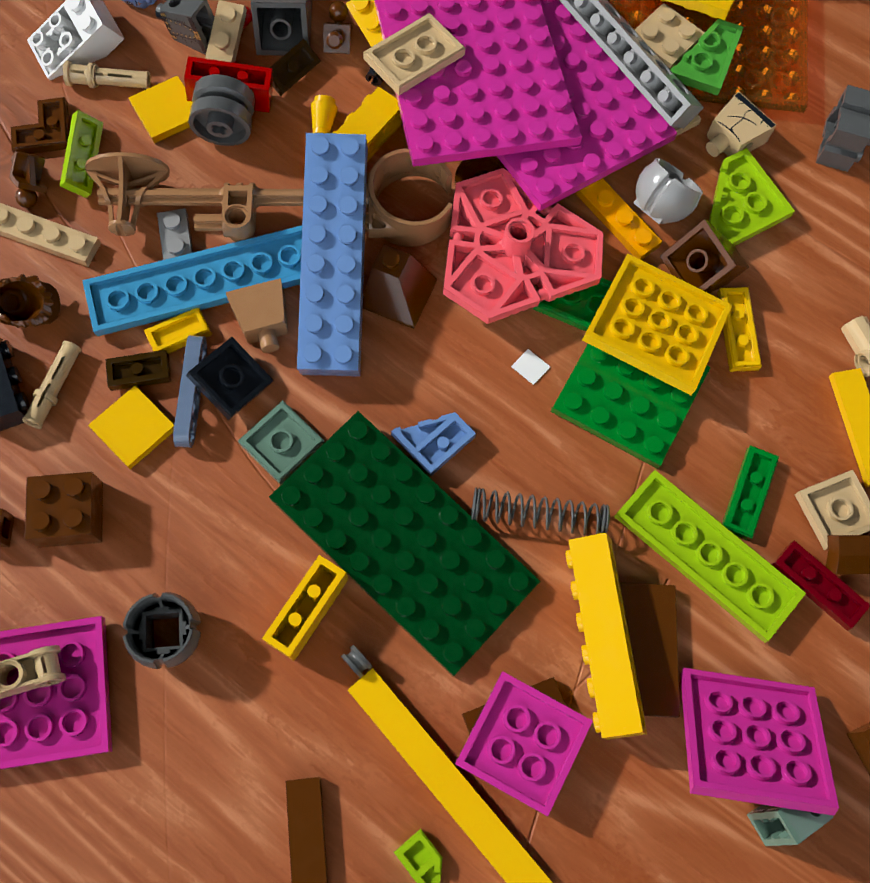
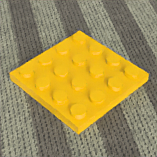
[582,254,732,396]

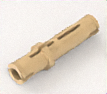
[22,341,81,429]

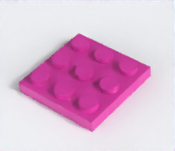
[455,671,593,816]

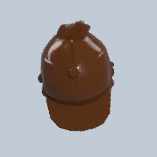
[0,274,61,328]

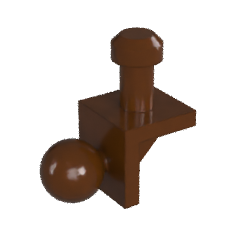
[323,1,353,54]
[9,151,48,208]

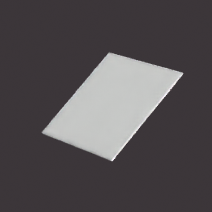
[511,349,550,385]

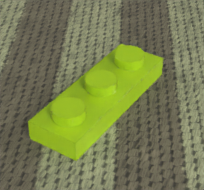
[60,110,103,198]

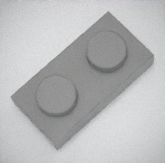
[157,208,193,260]

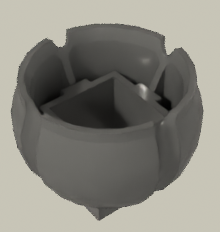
[123,592,201,669]

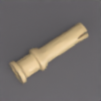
[63,60,151,89]

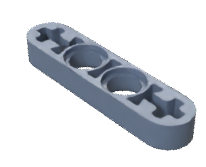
[173,335,207,448]

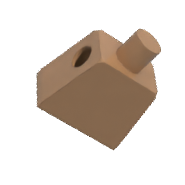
[226,278,288,353]

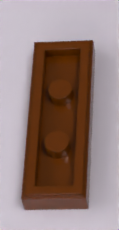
[285,777,328,883]

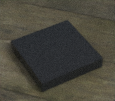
[186,337,274,420]

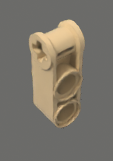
[0,645,66,699]

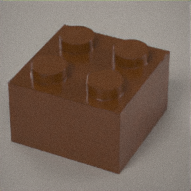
[25,472,103,548]

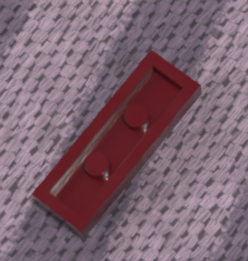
[771,540,870,631]

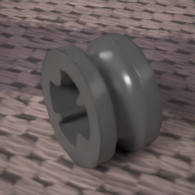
[341,645,373,678]

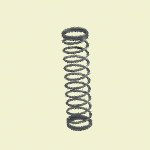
[471,487,610,536]

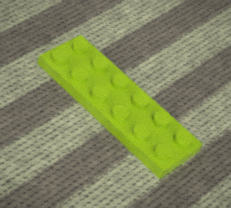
[614,470,806,643]

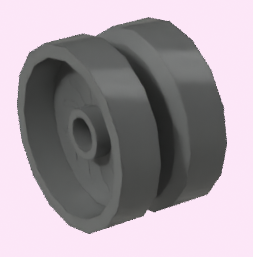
[188,74,256,146]

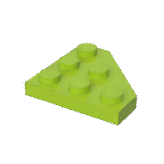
[709,148,795,246]

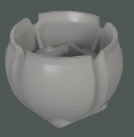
[634,158,703,224]

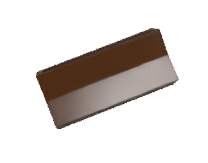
[826,535,870,575]

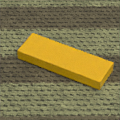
[717,287,762,372]

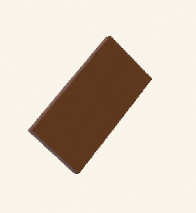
[620,583,680,718]

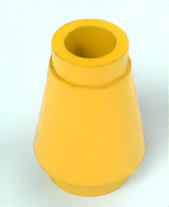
[311,95,338,133]

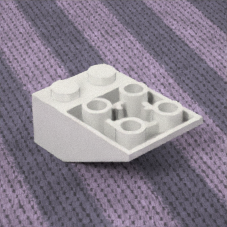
[27,0,125,80]

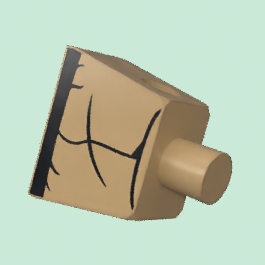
[706,92,777,157]

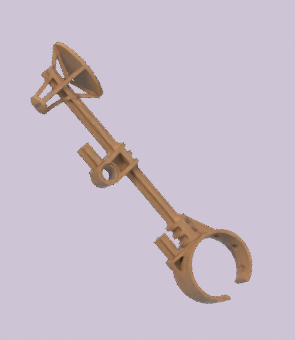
[85,148,453,247]

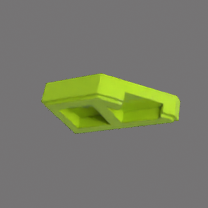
[394,828,443,883]

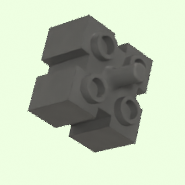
[816,85,870,172]

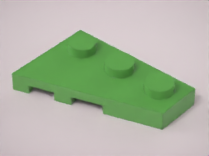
[670,19,744,96]

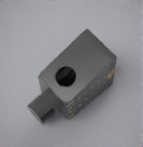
[155,0,214,55]

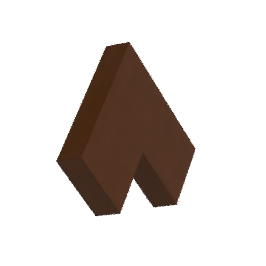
[11,97,70,154]

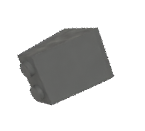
[250,0,312,56]

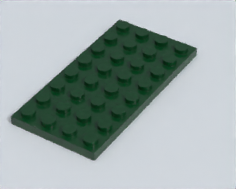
[269,411,541,677]

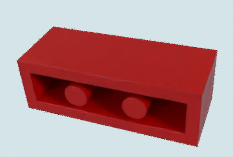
[184,56,273,113]

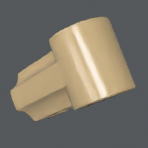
[841,315,870,377]

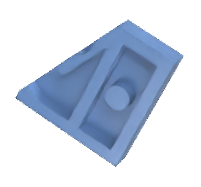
[391,412,476,476]

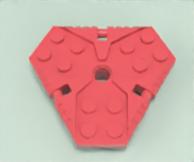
[443,168,603,324]

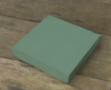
[238,400,325,485]

